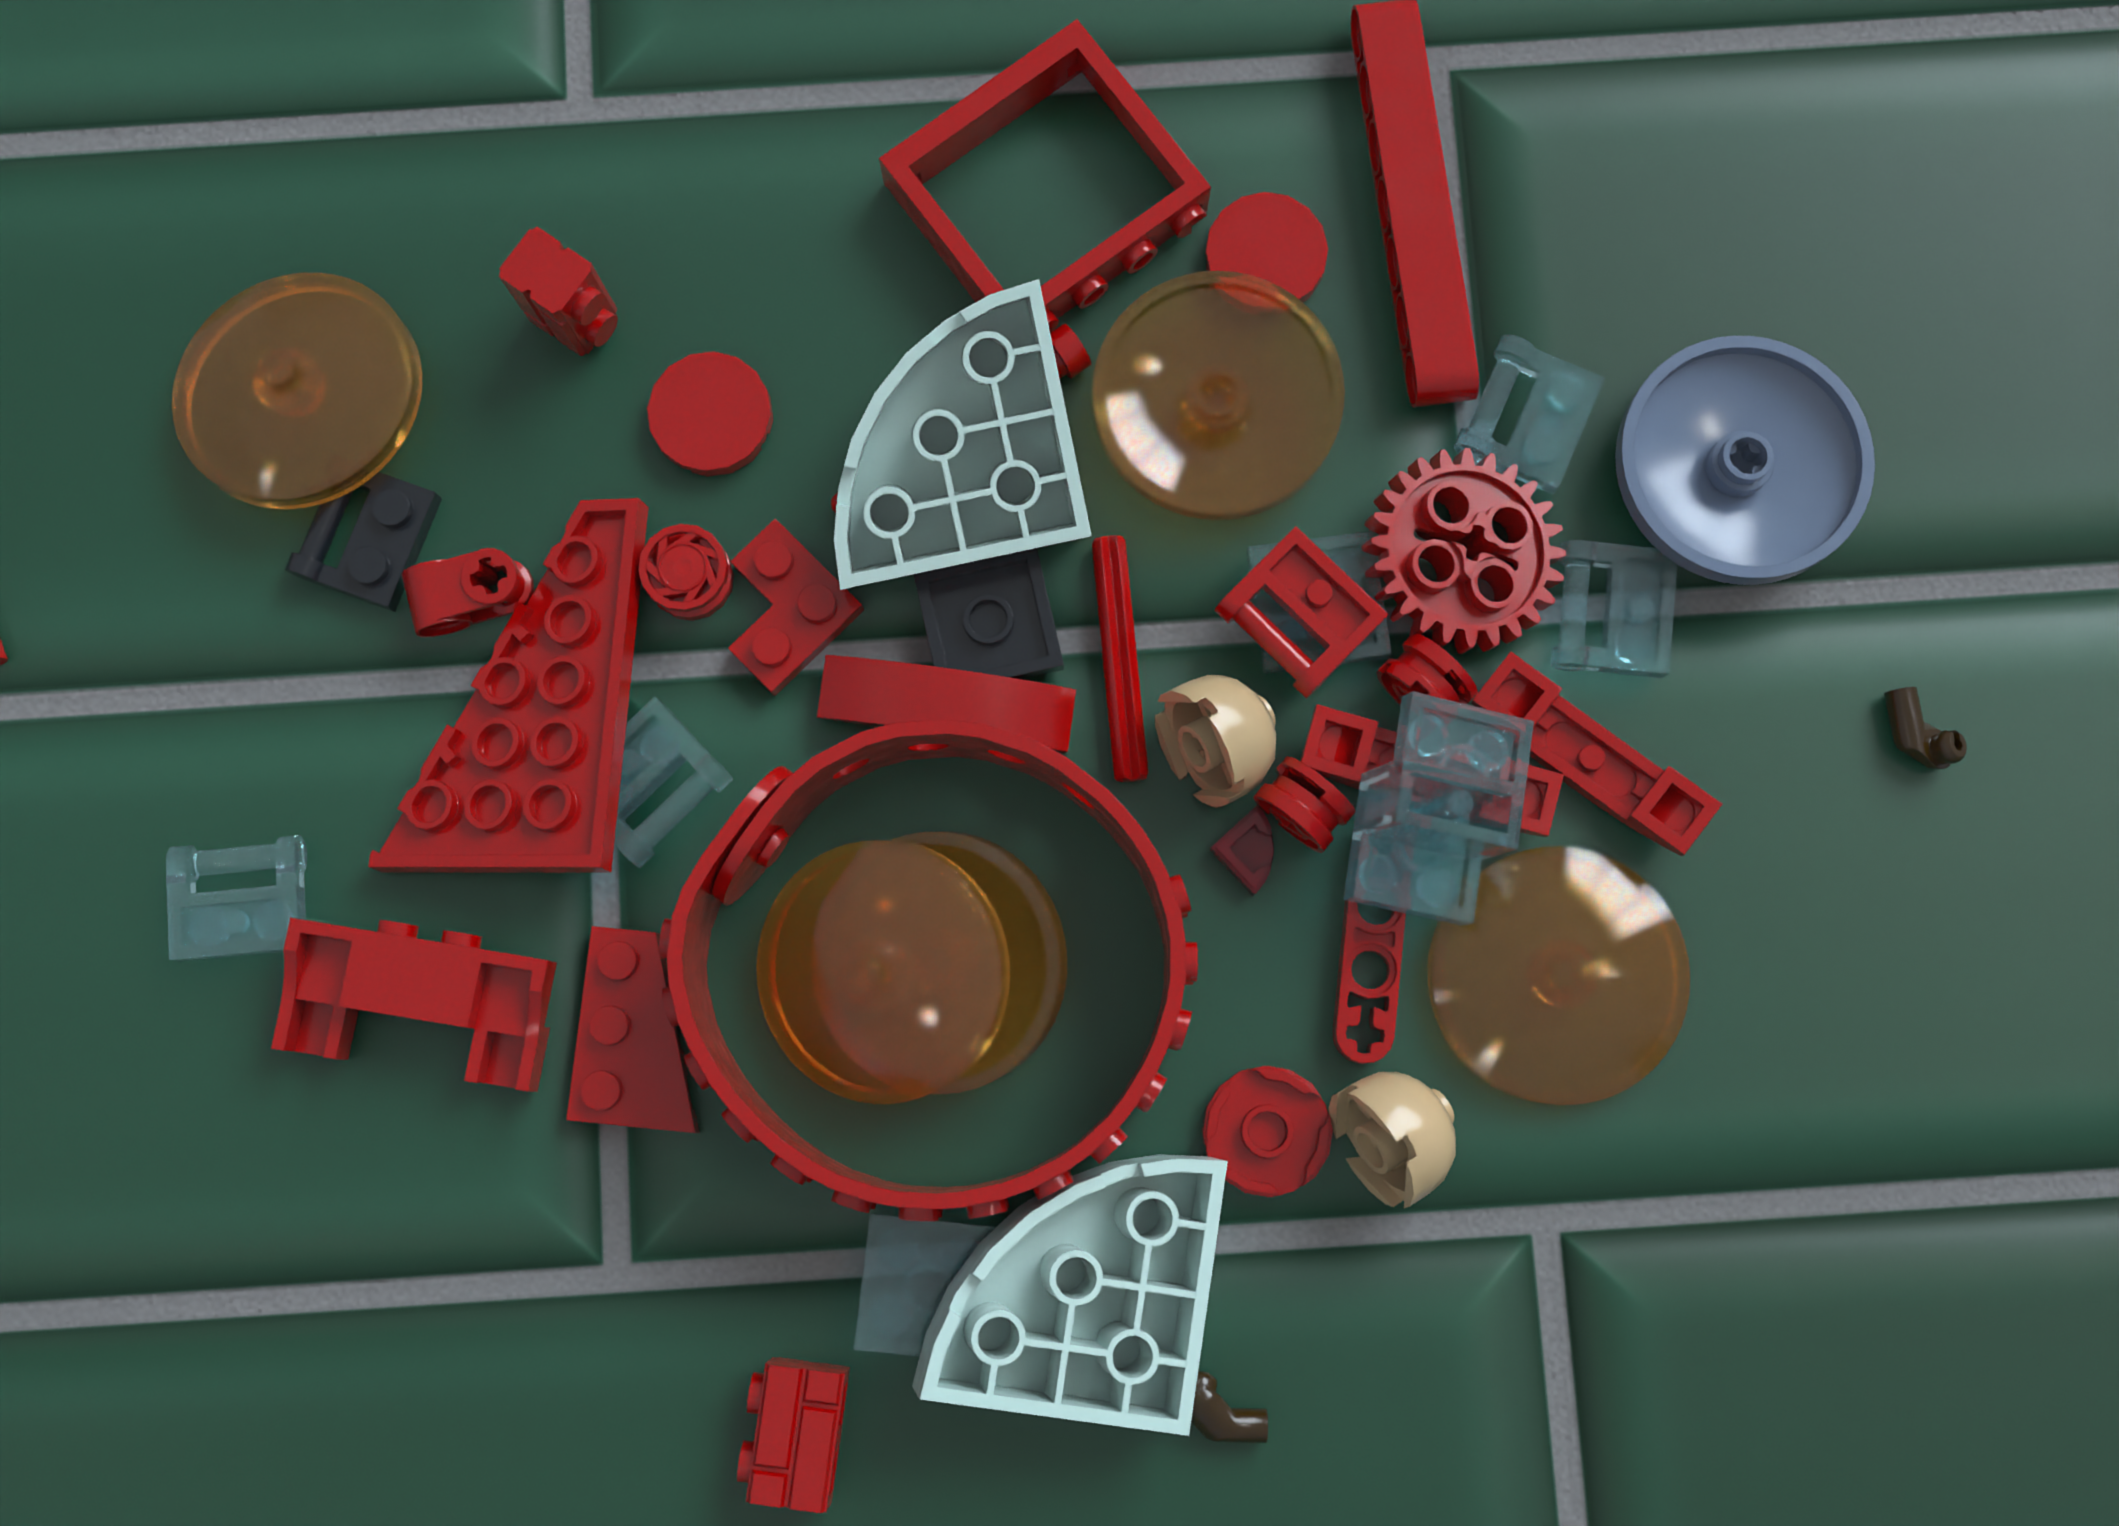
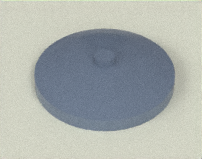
[1615,336,1875,585]

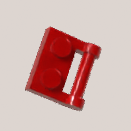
[1214,526,1389,699]

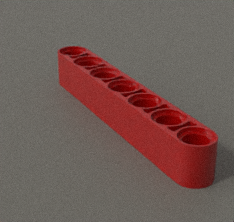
[1350,0,1479,408]

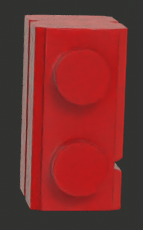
[499,226,618,356]
[737,1357,850,1513]

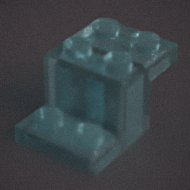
[1343,691,1534,926]

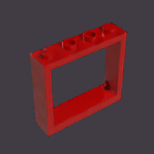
[879,19,1211,333]

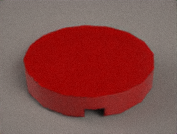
[1205,192,1328,315]
[647,351,773,477]
[1201,1065,1333,1197]

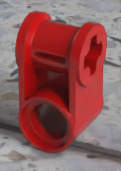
[401,548,534,637]

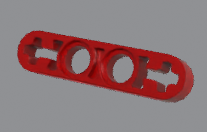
[1332,813,1412,1064]

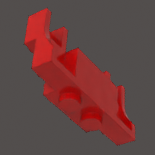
[271,917,557,1092]

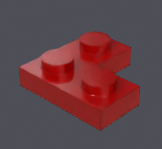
[728,518,864,696]

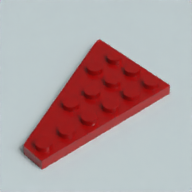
[368,498,649,873]

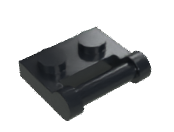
[285,455,442,612]

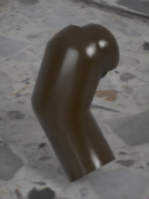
[1884,687,1967,769]
[1191,1371,1268,1443]

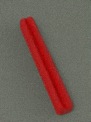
[1092,535,1149,782]

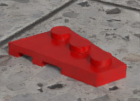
[566,926,700,1133]

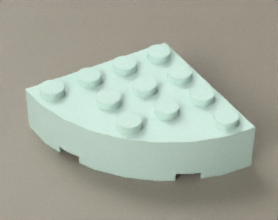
[834,279,1092,590]
[912,1154,1228,1436]

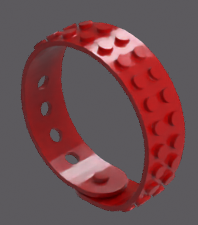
[659,719,1198,1222]

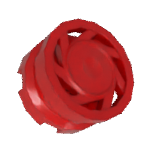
[638,524,734,621]
[1376,633,1478,732]
[1253,756,1356,853]

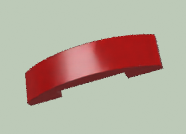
[1471,651,1723,856]
[817,655,1076,752]
[1300,704,1564,837]

